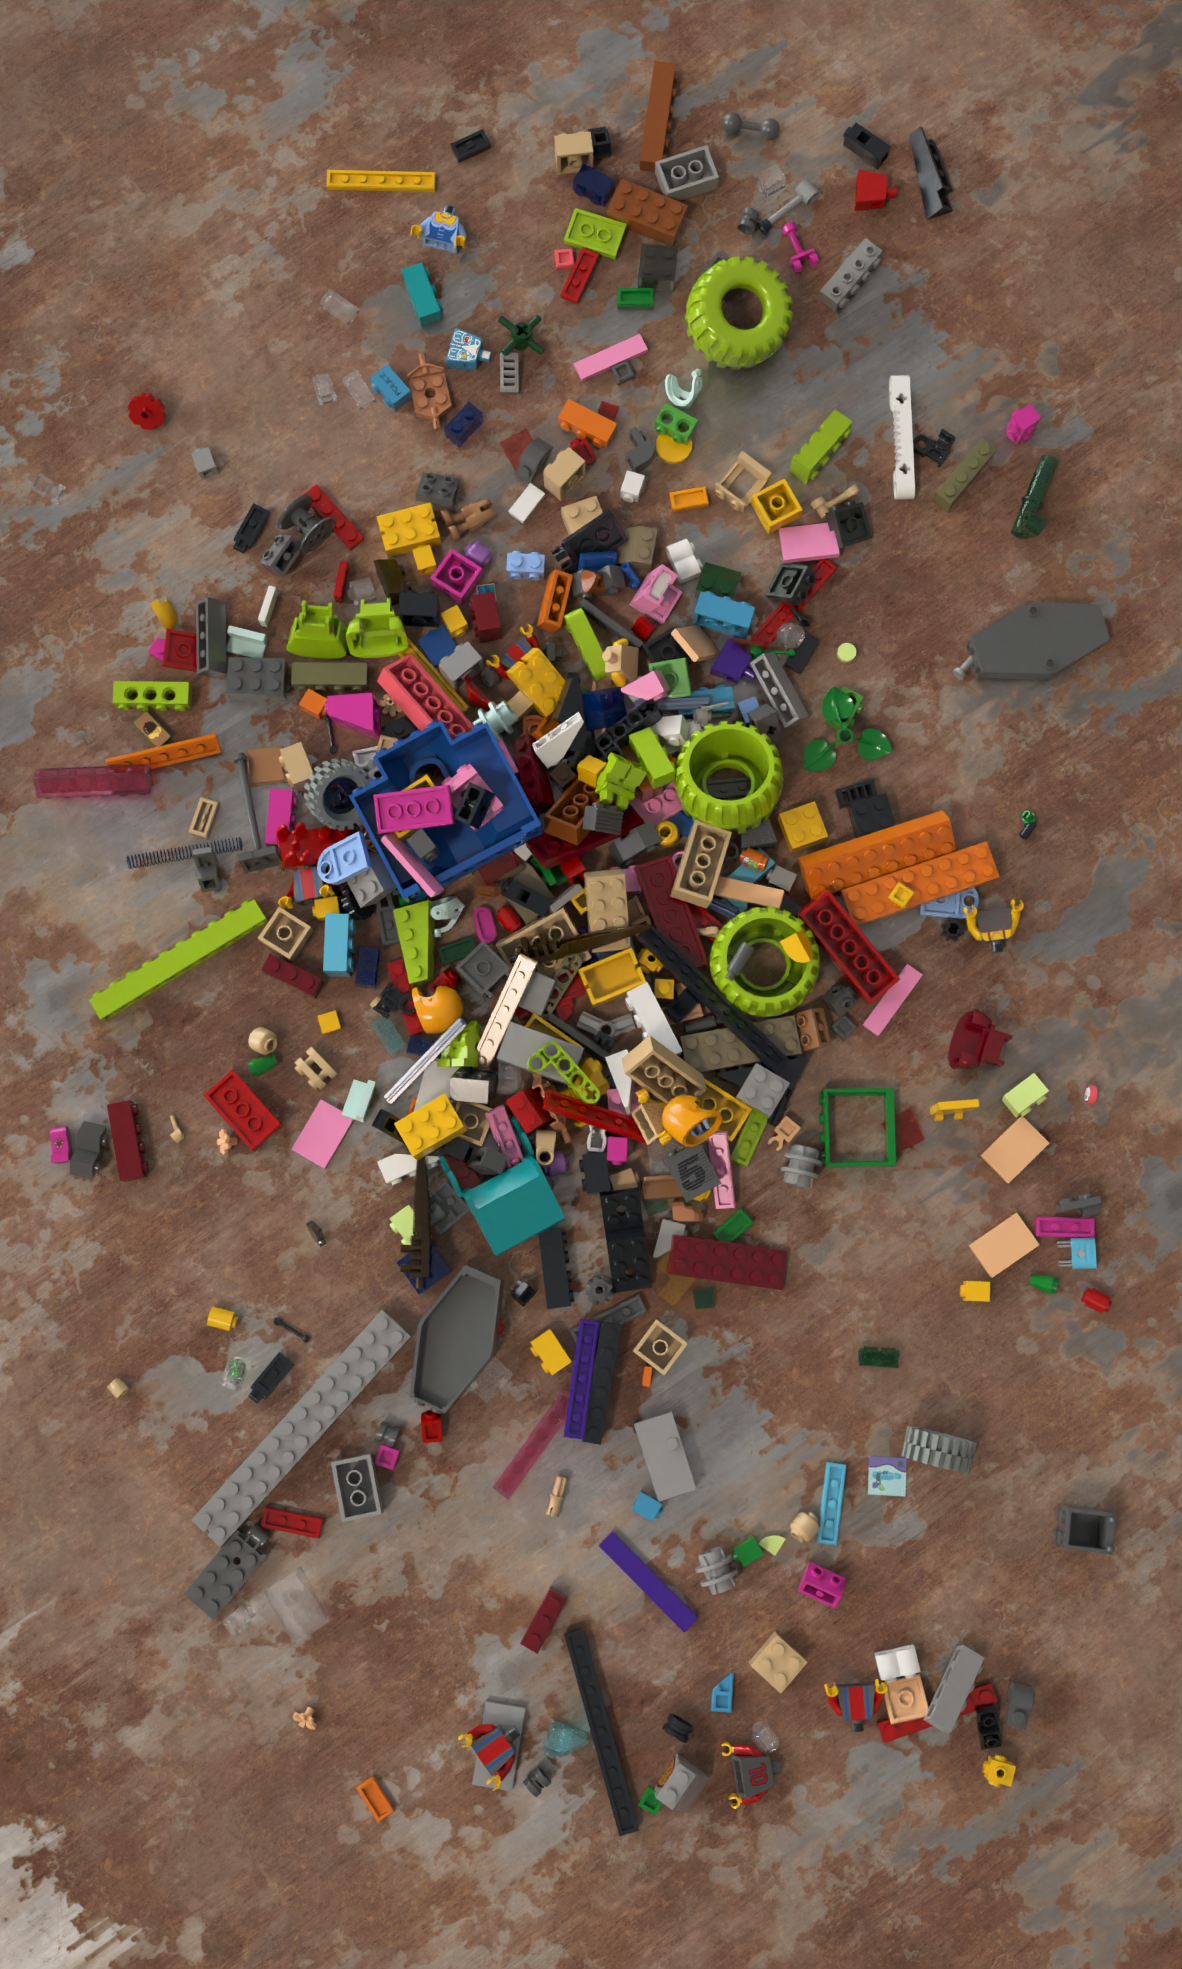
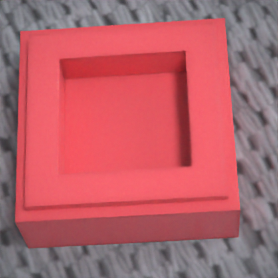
[554,248,574,270]

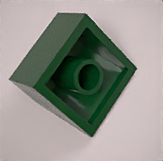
[695,562,741,599]

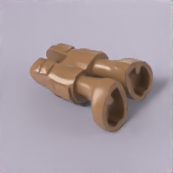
[440,498,497,542]

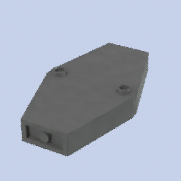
[967,602,1110,680]
[409,1265,505,1415]

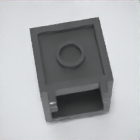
[455,941,511,1001]
[1053,1504,1117,1555]

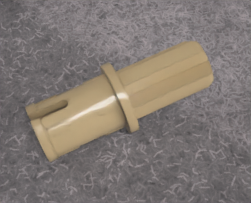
[546,1476,567,1517]

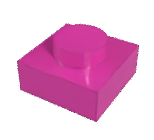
[148,637,165,662]
[374,1444,400,1470]

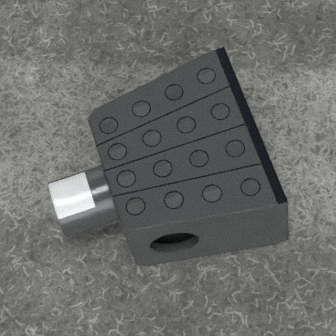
[740,818,778,853]

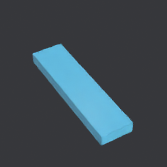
[816,1462,847,1546]

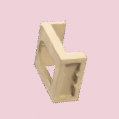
[714,451,772,513]

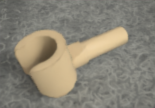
[170,1115,184,1143]

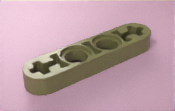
[536,953,582,1019]

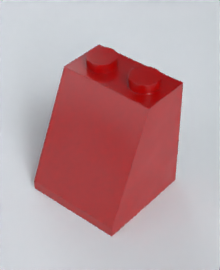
[505,1087,555,1137]

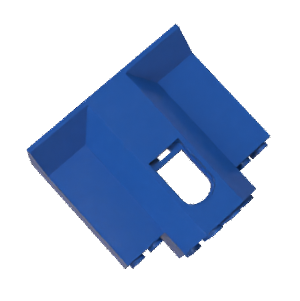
[349,720,545,905]

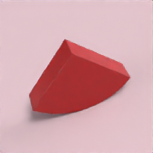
[555,999,573,1022]

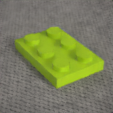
[564,208,627,259]

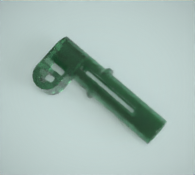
[1011,455,1058,539]

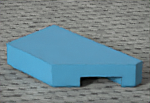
[711,1673,734,1713]

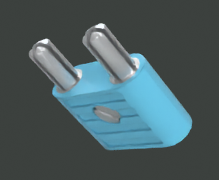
[1057,1237,1097,1270]

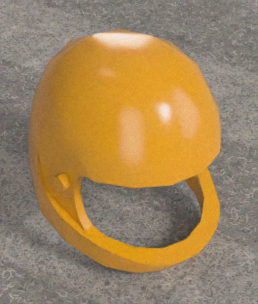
[412,986,463,1034]
[662,1094,722,1147]

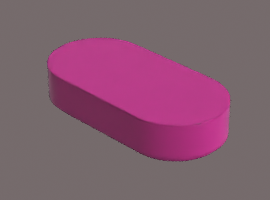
[473,907,497,945]

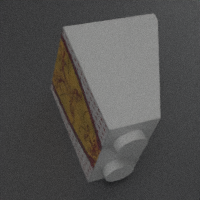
[654,1753,711,1812]

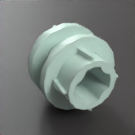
[473,700,518,741]

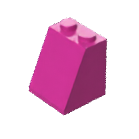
[325,693,381,740]

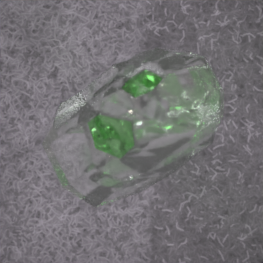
[220,1356,247,1391]

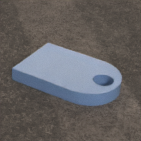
[317,831,372,885]
[919,888,979,920]

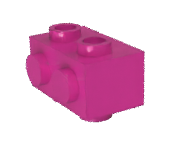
[1006,404,1042,445]
[798,1562,846,1608]

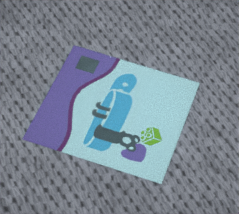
[868,1456,907,1496]

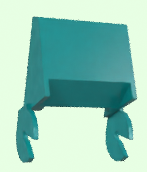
[438,1116,565,1258]

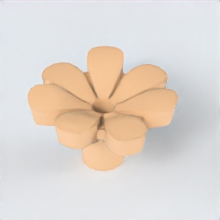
[380,694,403,717]
[217,1129,237,1155]
[292,1707,317,1730]

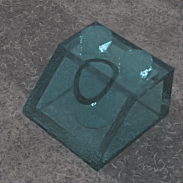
[542,1719,589,1758]

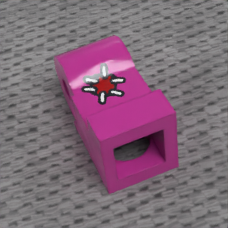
[50,1126,73,1164]

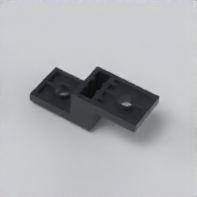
[599,1187,652,1293]

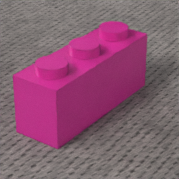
[265,788,298,849]

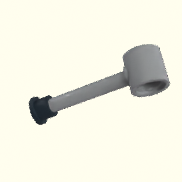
[757,179,820,235]

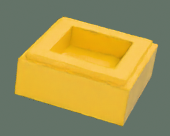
[888,882,915,909]
[317,1010,341,1035]

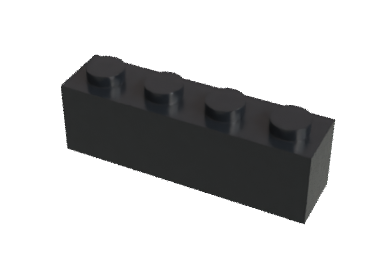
[538,1228,574,1309]

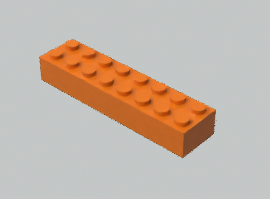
[798,810,956,900]
[840,841,1000,927]

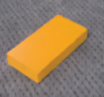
[669,486,709,512]

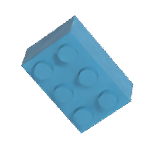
[693,591,755,640]

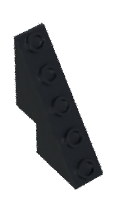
[551,672,599,759]
[716,1054,808,1092]

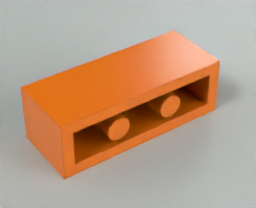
[558,399,617,449]
[536,569,573,633]

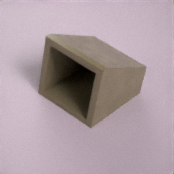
[492,860,555,924]

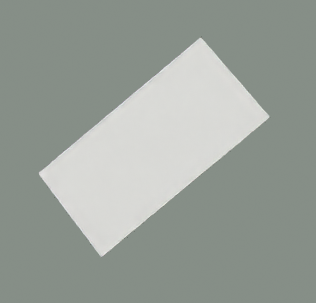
[414,1061,461,1111]

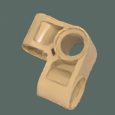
[536,1129,556,1168]

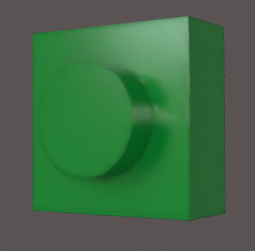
[638,1785,663,1816]

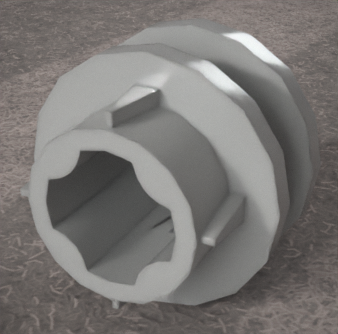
[780,1145,822,1189]
[695,1546,738,1595]

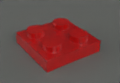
[162,628,197,672]

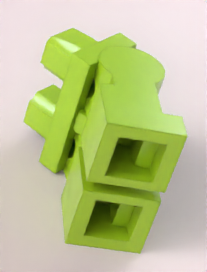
[595,752,647,811]
[437,1020,482,1068]

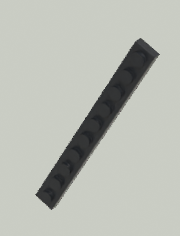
[636,923,789,1074]
[564,1628,639,1836]

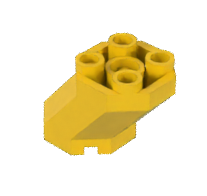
[561,1057,610,1127]

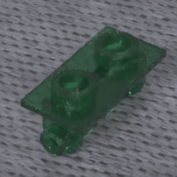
[858,1346,900,1368]

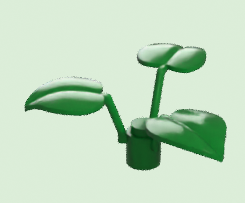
[804,687,892,771]

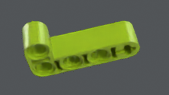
[563,608,608,682]
[526,1041,600,1104]

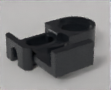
[913,428,956,467]
[373,982,416,1019]

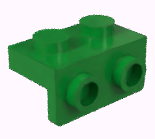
[530,854,567,890]

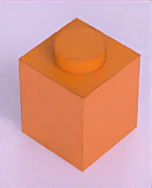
[299,688,327,720]

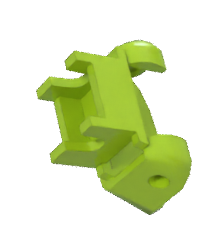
[346,597,409,658]
[286,600,348,659]

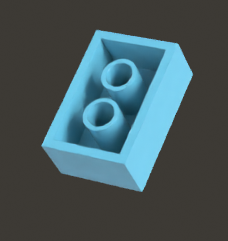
[323,913,356,977]

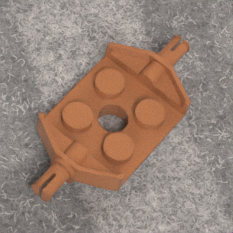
[408,353,452,431]
[532,1073,573,1144]

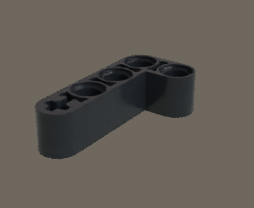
[596,699,663,762]

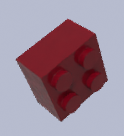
[469,591,502,643]

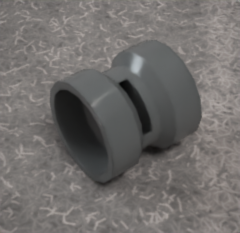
[737,208,759,234]
[374,1421,401,1448]
[523,1767,552,1797]

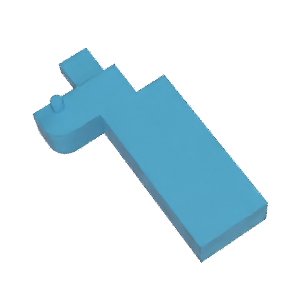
[721,848,775,913]

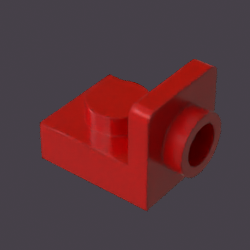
[569,438,596,466]
[428,967,462,994]
[421,1410,443,1443]

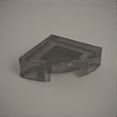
[306,1220,326,1247]

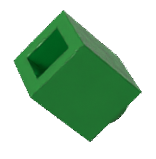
[732,1535,764,1568]

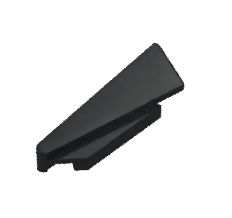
[909,126,953,219]

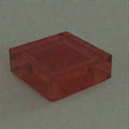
[597,401,619,422]

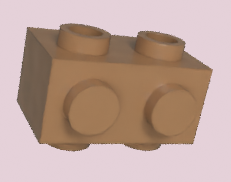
[794,1008,831,1052]

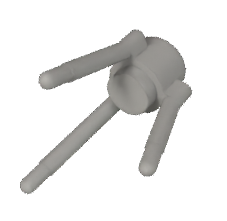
[693,701,731,727]

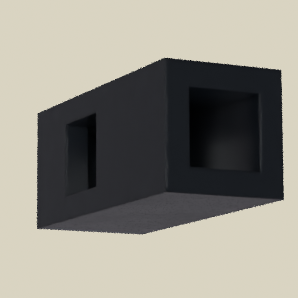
[843,122,891,169]
[500,877,553,917]
[434,1137,474,1164]

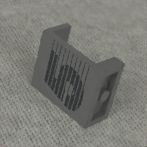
[663,1144,721,1202]

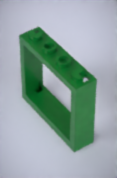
[819,1088,896,1168]

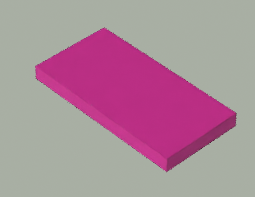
[373,785,455,834]

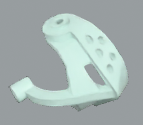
[665,368,703,410]
[431,896,465,937]

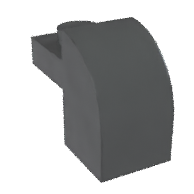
[626,427,654,473]
[515,437,553,484]
[193,847,221,892]
[1005,1680,1033,1730]

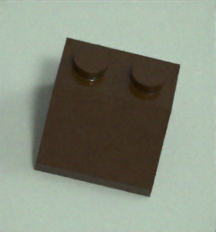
[373,559,412,606]

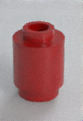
[496,905,523,934]
[1081,1287,1112,1314]

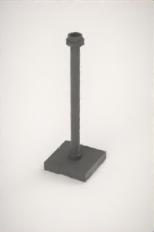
[233,752,283,873]

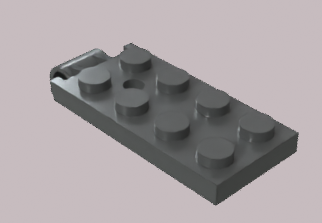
[184,1523,271,1620]

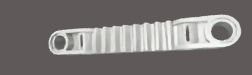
[889,375,915,500]

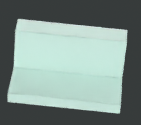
[226,625,268,658]
[341,1079,376,1122]

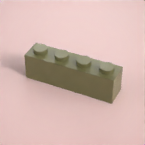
[933,438,997,512]
[291,662,369,693]

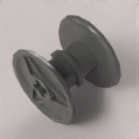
[277,494,336,553]

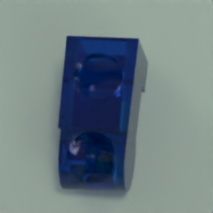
[406,1035,441,1060]

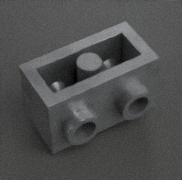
[260,533,301,577]

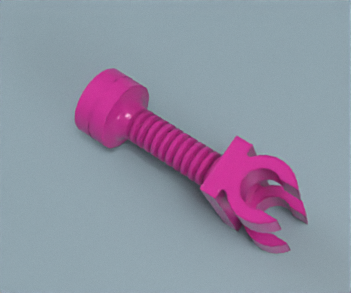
[782,222,819,274]

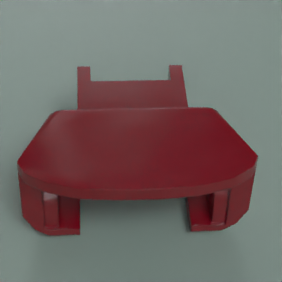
[948,1009,1013,1069]

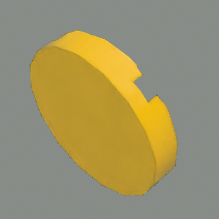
[656,428,692,465]

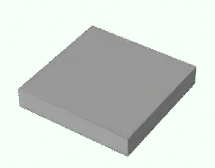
[518,971,557,1016]

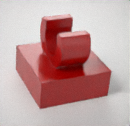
[631,615,656,642]

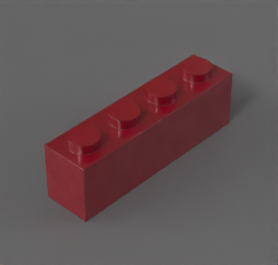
[512,733,555,814]
[107,1100,149,1182]

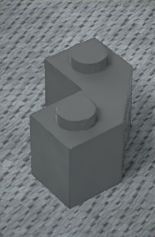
[571,565,626,600]
[608,821,662,867]
[70,1121,109,1179]

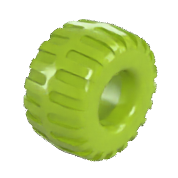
[685,256,793,370]
[674,721,784,834]
[710,907,820,1017]

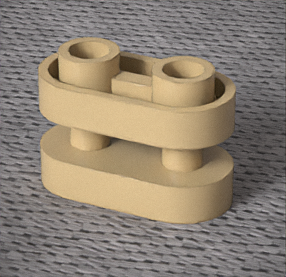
[294,1047,338,1090]

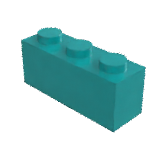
[401,262,443,326]

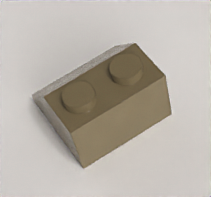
[616,526,658,572]

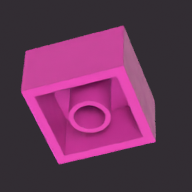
[430,548,484,605]

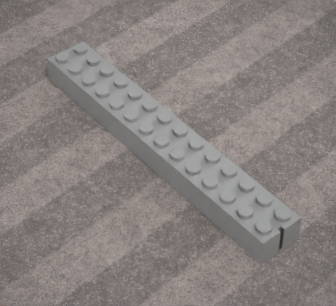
[192,1310,412,1547]

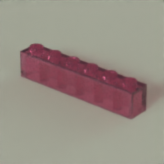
[33,764,153,799]
[493,1388,569,1500]

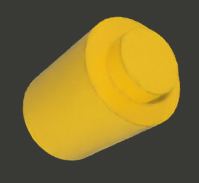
[207,1307,238,1331]

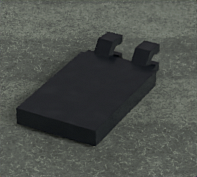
[551,509,628,574]

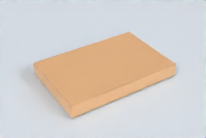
[671,625,720,662]
[980,1115,1049,1184]
[968,1212,1039,1278]

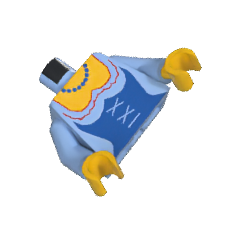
[410,206,467,253]

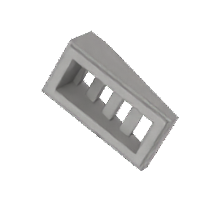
[500,353,519,393]

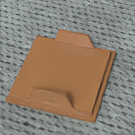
[246,746,287,787]

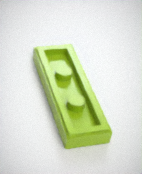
[730,1109,768,1167]

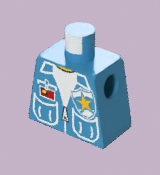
[446,328,491,370]

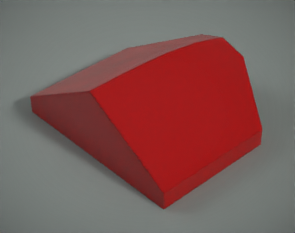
[465,674,491,711]

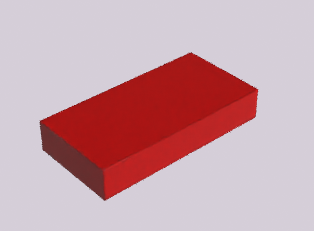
[333,560,350,603]

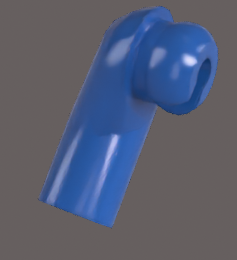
[621,562,641,590]

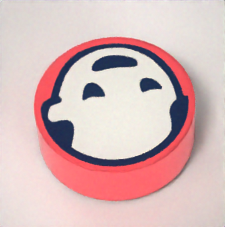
[1084,1085,1098,1105]

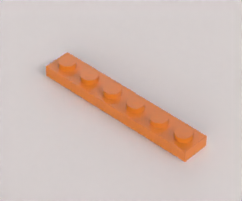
[105,733,221,779]

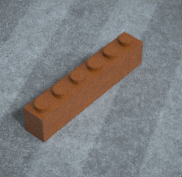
[640,61,679,172]

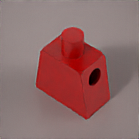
[854,169,897,211]
[558,856,587,886]

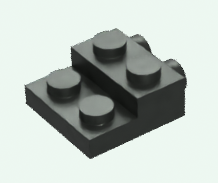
[825,500,872,548]
[765,563,816,606]

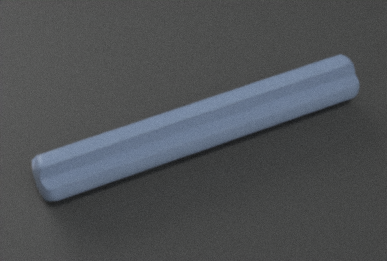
[635,697,710,710]

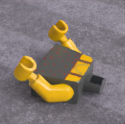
[963,899,1024,954]

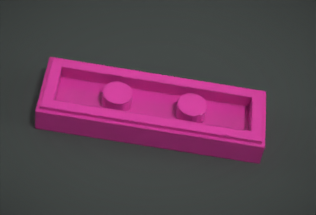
[1035,1217,1095,1238]

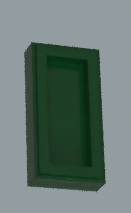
[437,935,477,967]

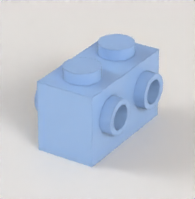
[506,551,545,581]

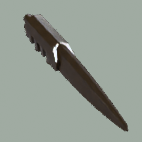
[509,924,650,964]
[400,1156,431,1289]

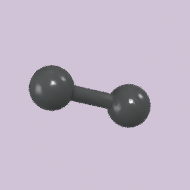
[722,112,780,140]

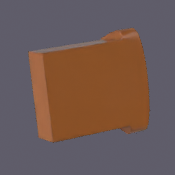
[581,570,605,594]

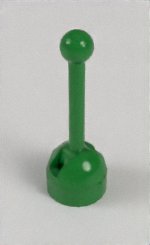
[750,644,796,659]

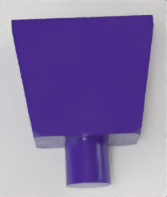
[710,638,756,684]

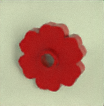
[127,393,166,430]

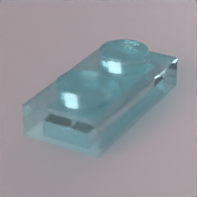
[370,1014,407,1056]

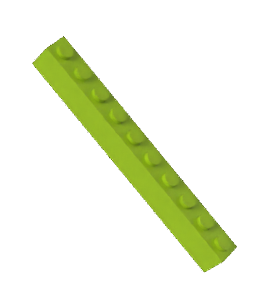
[89,900,269,1022]

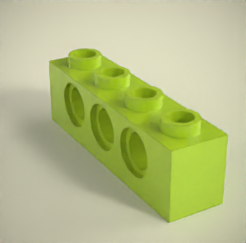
[113,681,192,712]

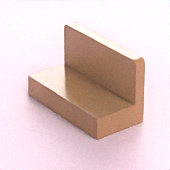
[641,1175,682,1201]

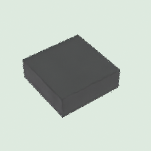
[610,360,635,386]
[830,1014,857,1041]

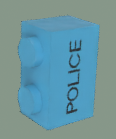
[370,364,412,411]

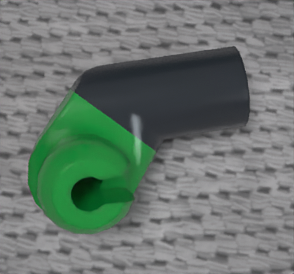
[1019,810,1036,840]

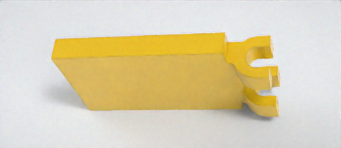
[930,1099,979,1122]

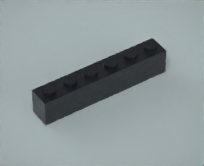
[582,1321,622,1445]

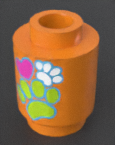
[739,847,769,872]

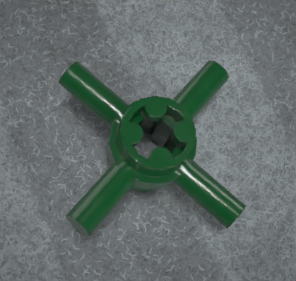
[498,315,545,356]

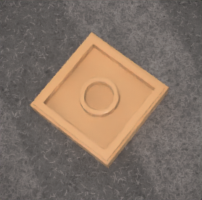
[881,1674,929,1725]

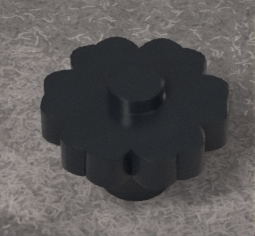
[339,885,374,920]

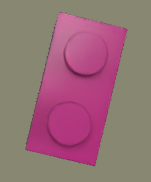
[607,1135,628,1165]

